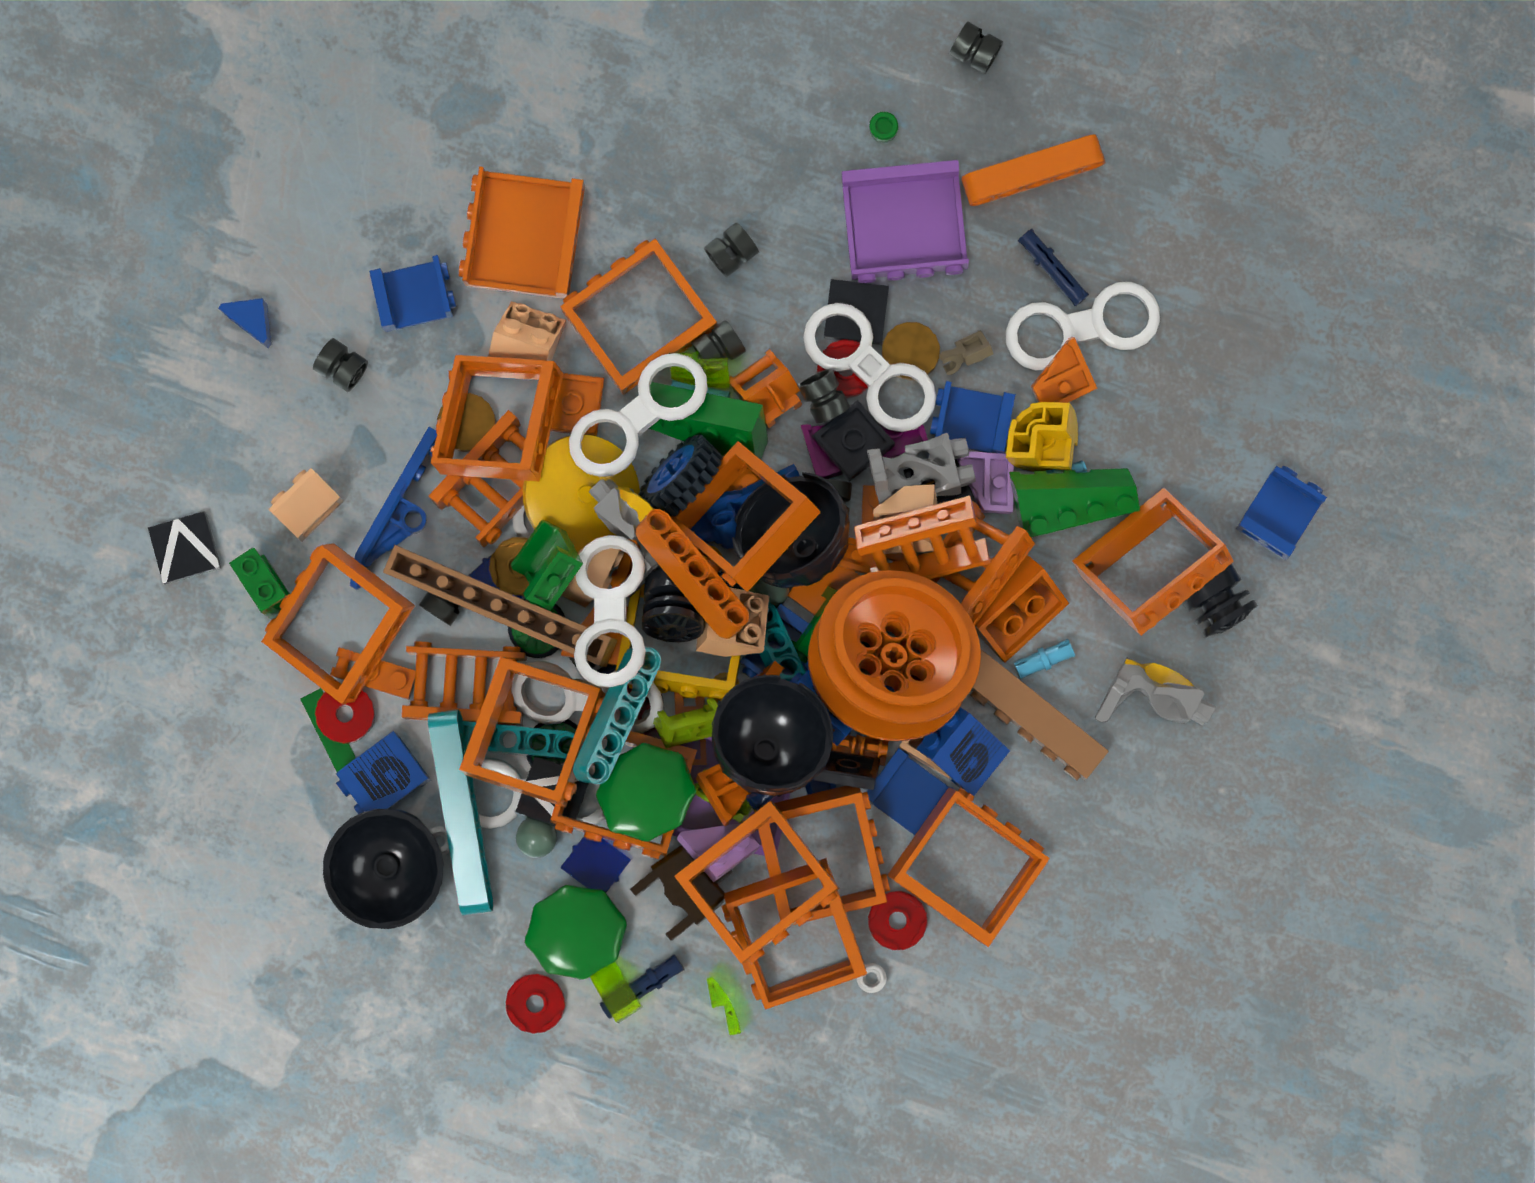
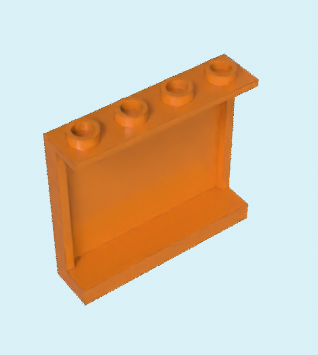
[459,166,585,299]

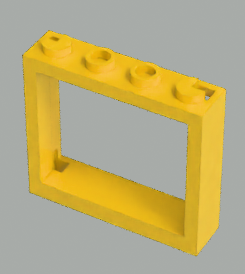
[616,584,741,703]

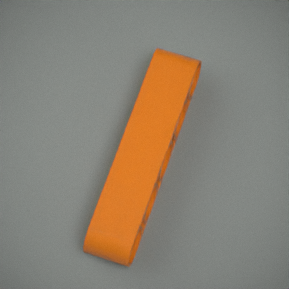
[961,134,1106,206]
[635,509,749,639]

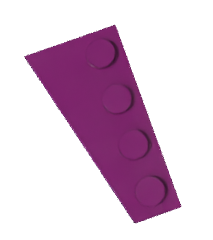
[801,423,928,479]

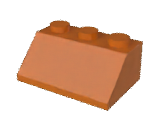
[975,555,1069,663]

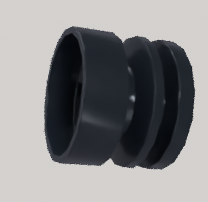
[1183,564,1258,638]
[641,569,704,643]

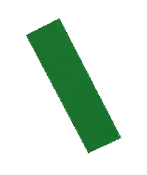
[300,688,356,772]

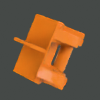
[726,349,802,429]

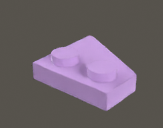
[957,452,1014,514]
[677,823,760,882]

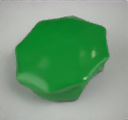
[596,743,696,842]
[524,885,627,980]

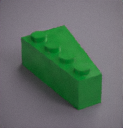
[648,382,768,459]
[1009,468,1140,538]

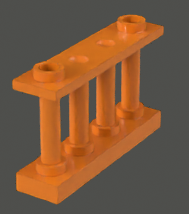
[429,410,526,548]
[854,496,991,580]
[930,501,1035,626]
[402,641,527,726]

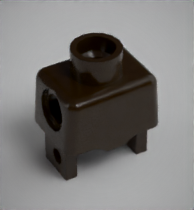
[630,845,733,941]

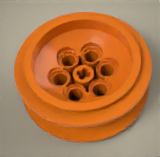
[808,570,981,741]

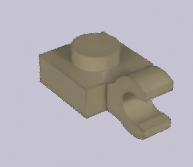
[939,330,994,375]

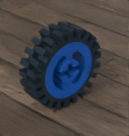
[638,434,722,517]

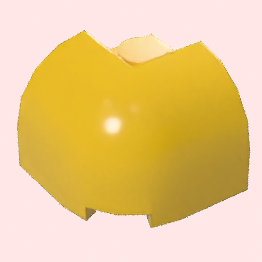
[1006,402,1078,472]

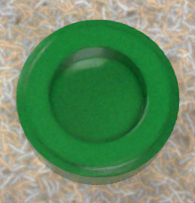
[869,112,898,142]

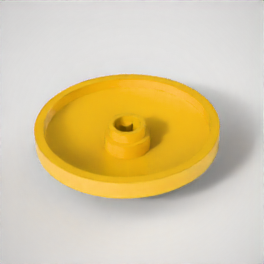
[523,435,640,553]

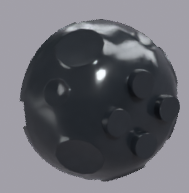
[732,472,850,588]
[712,675,833,796]
[323,809,444,929]

